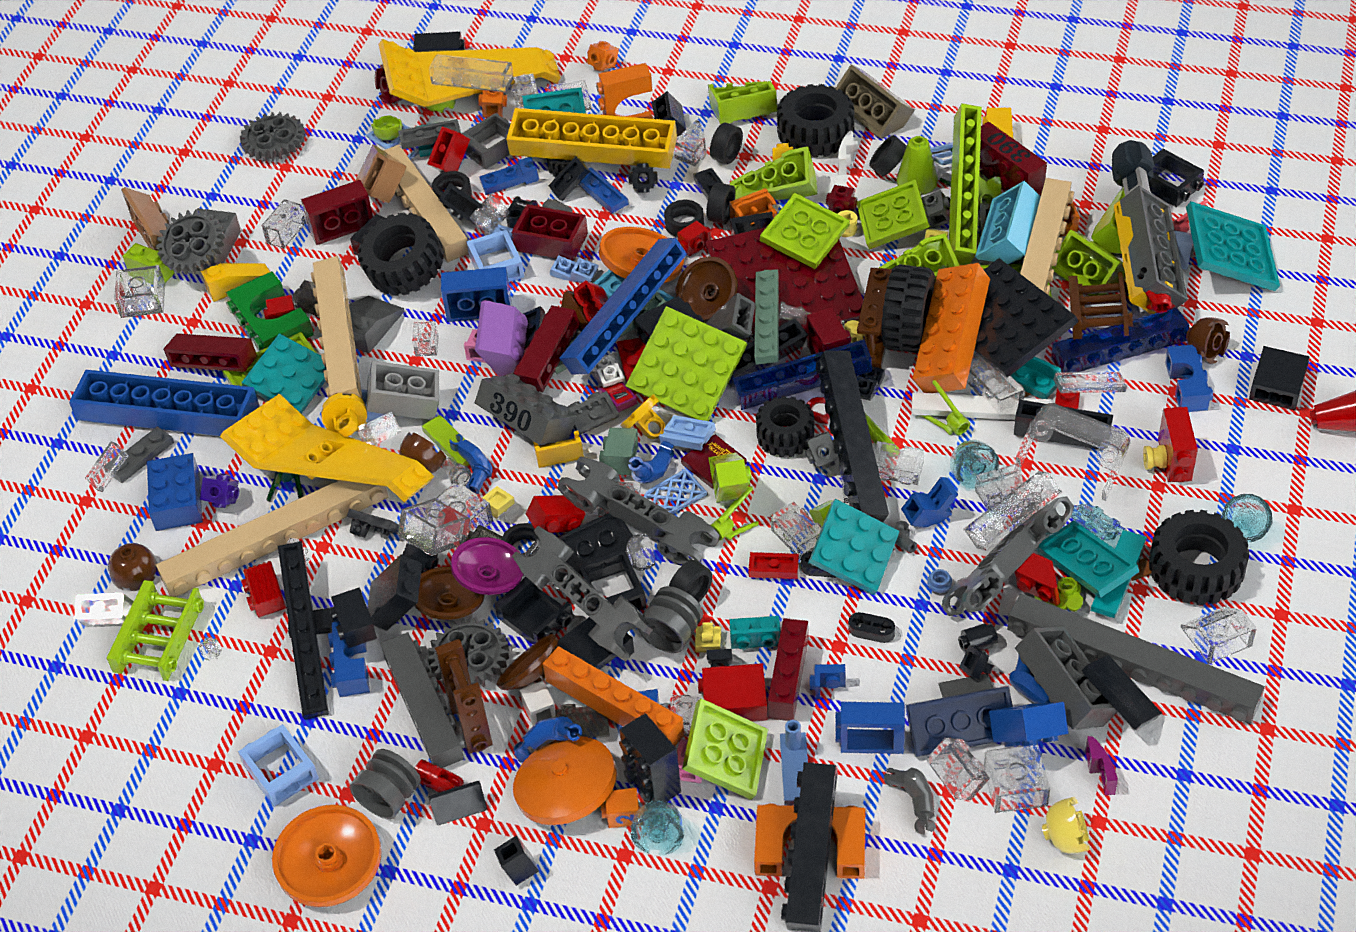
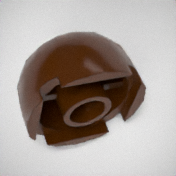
[1186,317,1230,364]
[399,432,447,474]
[108,543,158,591]

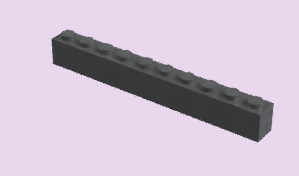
[1007,593,1265,724]

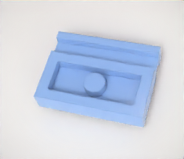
[659,415,716,451]

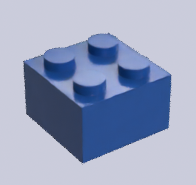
[989,702,1069,747]

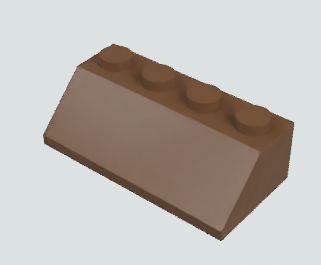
[121,187,169,251]

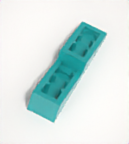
[1090,530,1147,619]

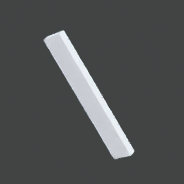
[912,392,1052,420]

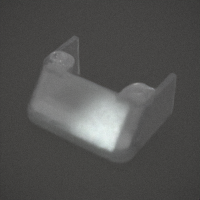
[1016,403,1130,501]

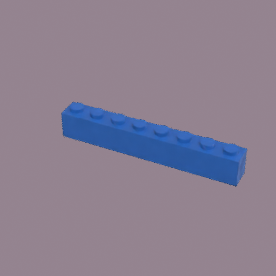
[560,238,687,375]

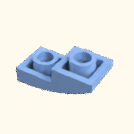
[549,255,599,282]

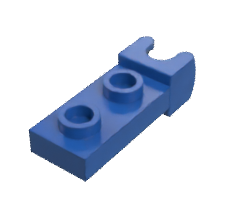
[479,157,539,195]

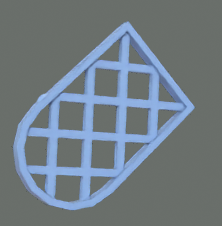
[643,469,707,514]

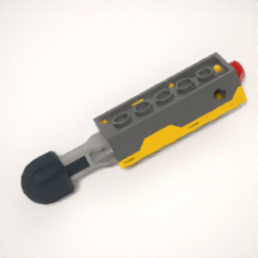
[1111,140,1188,319]

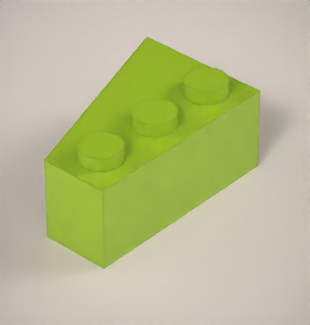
[708,81,777,124]
[708,453,752,503]

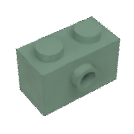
[599,427,638,475]

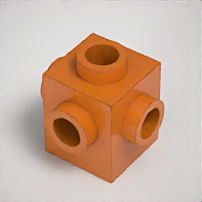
[586,41,619,71]
[479,86,507,117]

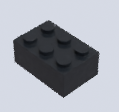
[619,713,681,809]

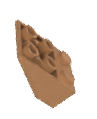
[355,144,407,203]

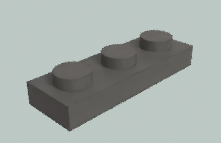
[398,119,461,149]
[105,426,174,483]

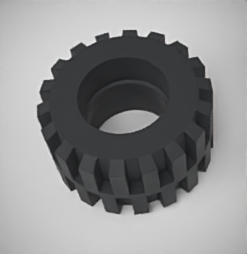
[756,396,814,457]

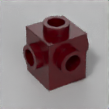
[826,185,857,214]

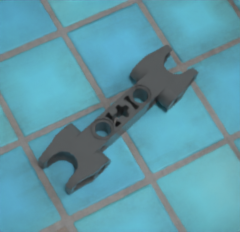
[558,457,720,565]
[941,496,1074,616]
[512,526,653,662]

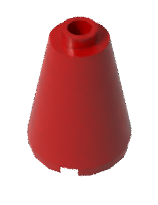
[1310,390,1356,432]

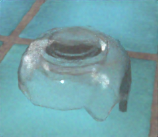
[625,533,655,571]

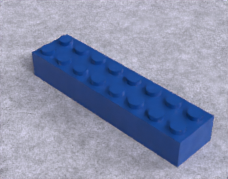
[69,369,260,436]

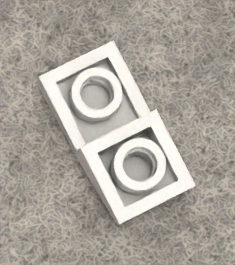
[838,131,858,175]
[592,354,625,387]

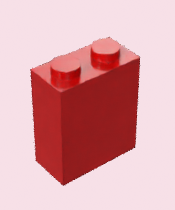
[1158,407,1198,482]
[697,663,768,721]

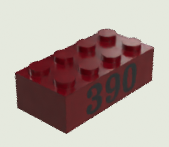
[979,121,1047,196]

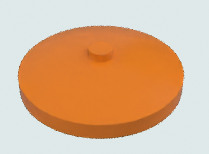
[598,227,684,283]
[513,736,617,825]
[272,805,381,907]

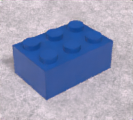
[441,267,512,322]
[147,453,203,531]

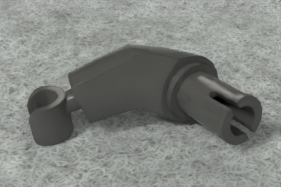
[884,767,936,835]

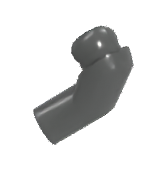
[895,521,917,553]

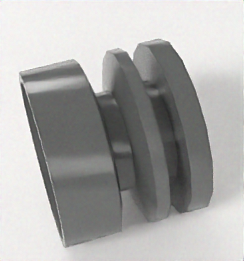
[638,586,703,653]
[349,749,421,820]

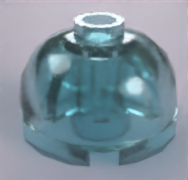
[950,440,999,489]
[1222,493,1272,542]
[630,801,685,855]

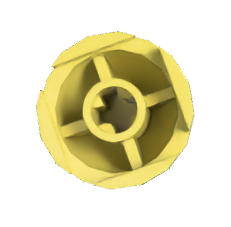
[1042,796,1090,854]

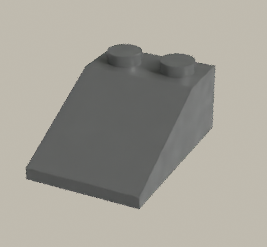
[349,296,405,353]

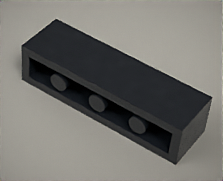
[728,318,808,388]
[1014,399,1113,451]

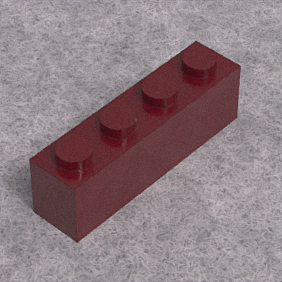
[513,305,580,392]
[163,333,257,372]
[768,618,809,721]

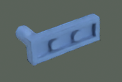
[780,720,808,806]

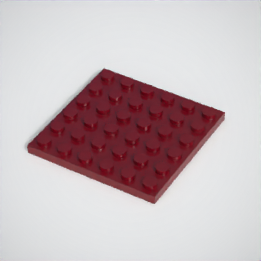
[705,227,863,344]

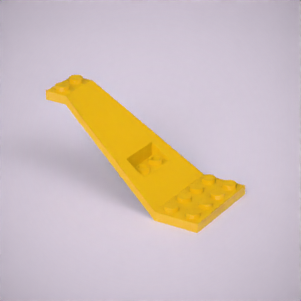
[378,39,561,107]
[220,394,434,503]

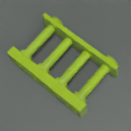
[106,580,204,681]

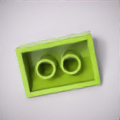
[1052,229,1125,296]

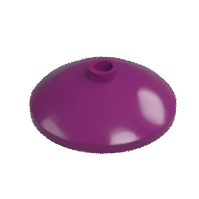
[451,537,524,595]

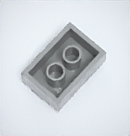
[366,361,439,420]

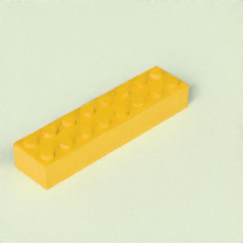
[506,108,677,169]

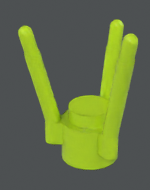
[920,380,970,435]
[710,486,759,541]

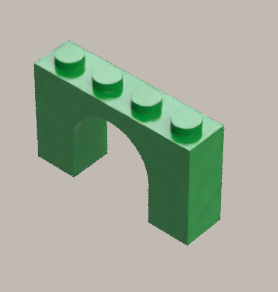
[226,271,314,351]

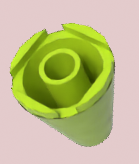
[896,136,938,195]

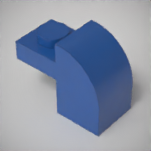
[901,477,958,527]

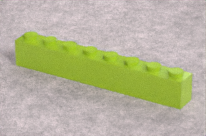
[949,103,982,265]

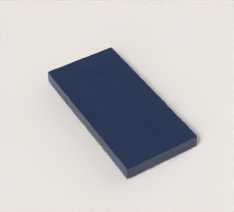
[905,686,1013,757]

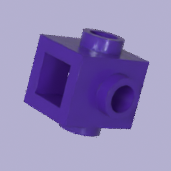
[200,473,240,508]

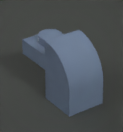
[1174,230,1193,270]

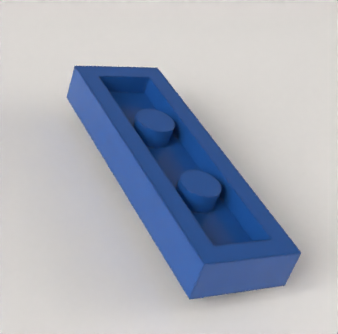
[578,167,629,214]

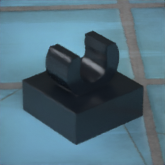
[959,645,994,679]
[706,649,733,667]

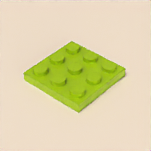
[857,179,930,250]
[760,193,850,269]
[682,698,768,800]

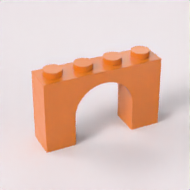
[596,63,653,119]
[754,803,865,879]

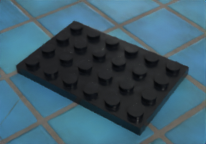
[974,258,1079,378]

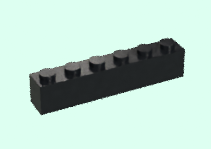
[781,762,838,932]

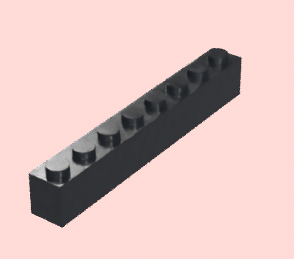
[816,351,889,522]

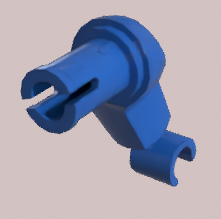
[449,434,493,494]
[628,441,674,484]
[1009,654,1051,703]
[514,717,582,762]

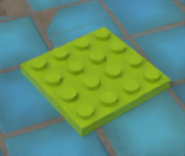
[626,306,748,421]

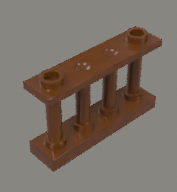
[857,268,892,369]
[1068,272,1133,340]
[435,639,493,754]

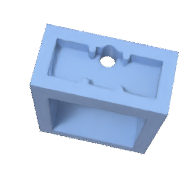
[466,230,524,282]
[238,724,319,807]

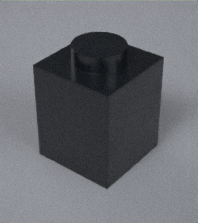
[494,835,539,886]

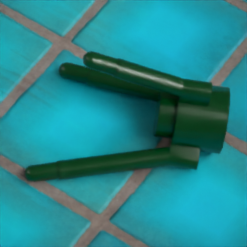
[266,471,303,501]

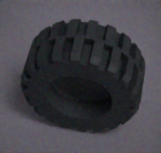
[777,84,854,157]
[358,213,444,296]
[881,264,935,353]
[1149,510,1250,605]

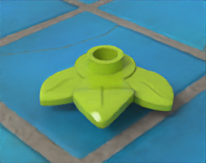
[978,176,1002,210]
[1034,577,1083,612]

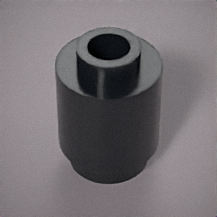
[958,623,998,651]

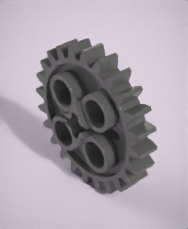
[239,112,306,161]
[156,209,226,275]
[427,618,509,687]

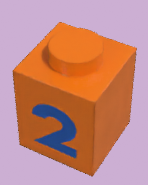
[601,788,641,828]

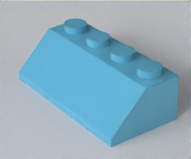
[975,181,1041,264]

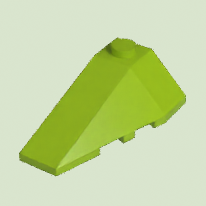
[730,146,818,200]
[1091,187,1125,254]
[879,233,959,282]

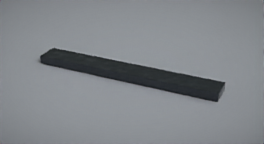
[278,541,329,720]

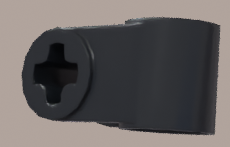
[505,196,538,228]

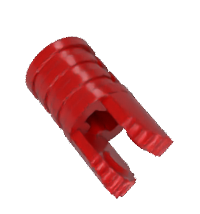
[415,759,464,793]

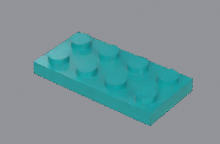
[1037,520,1139,598]

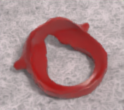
[806,397,829,424]

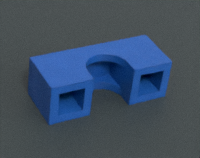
[1165,345,1213,412]
[328,621,370,697]

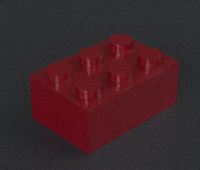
[301,180,373,245]
[512,204,588,261]

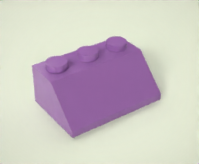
[475,300,528,376]

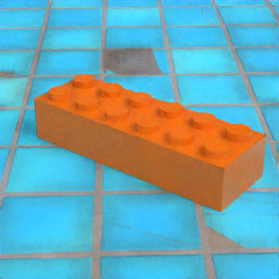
[912,263,990,393]

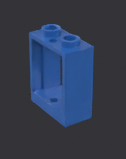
[835,702,905,754]

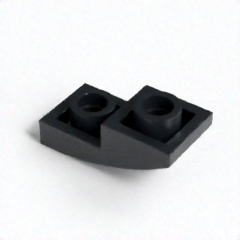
[856,364,885,401]

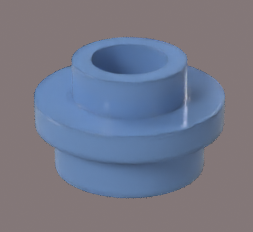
[927,569,952,593]

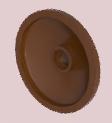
[676,256,738,321]
[415,567,485,620]
[496,634,558,690]

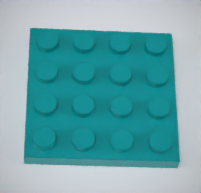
[1186,201,1280,291]

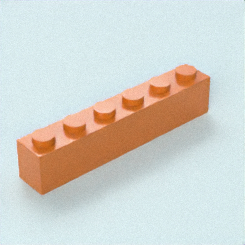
[543,646,685,746]

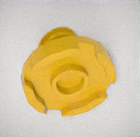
[321,393,367,437]
[620,394,665,439]

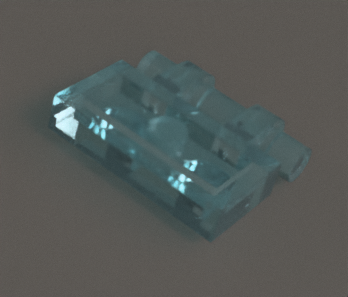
[1071,503,1127,541]

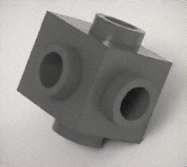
[922,190,950,228]
[805,431,839,469]

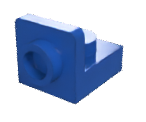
[810,664,846,699]

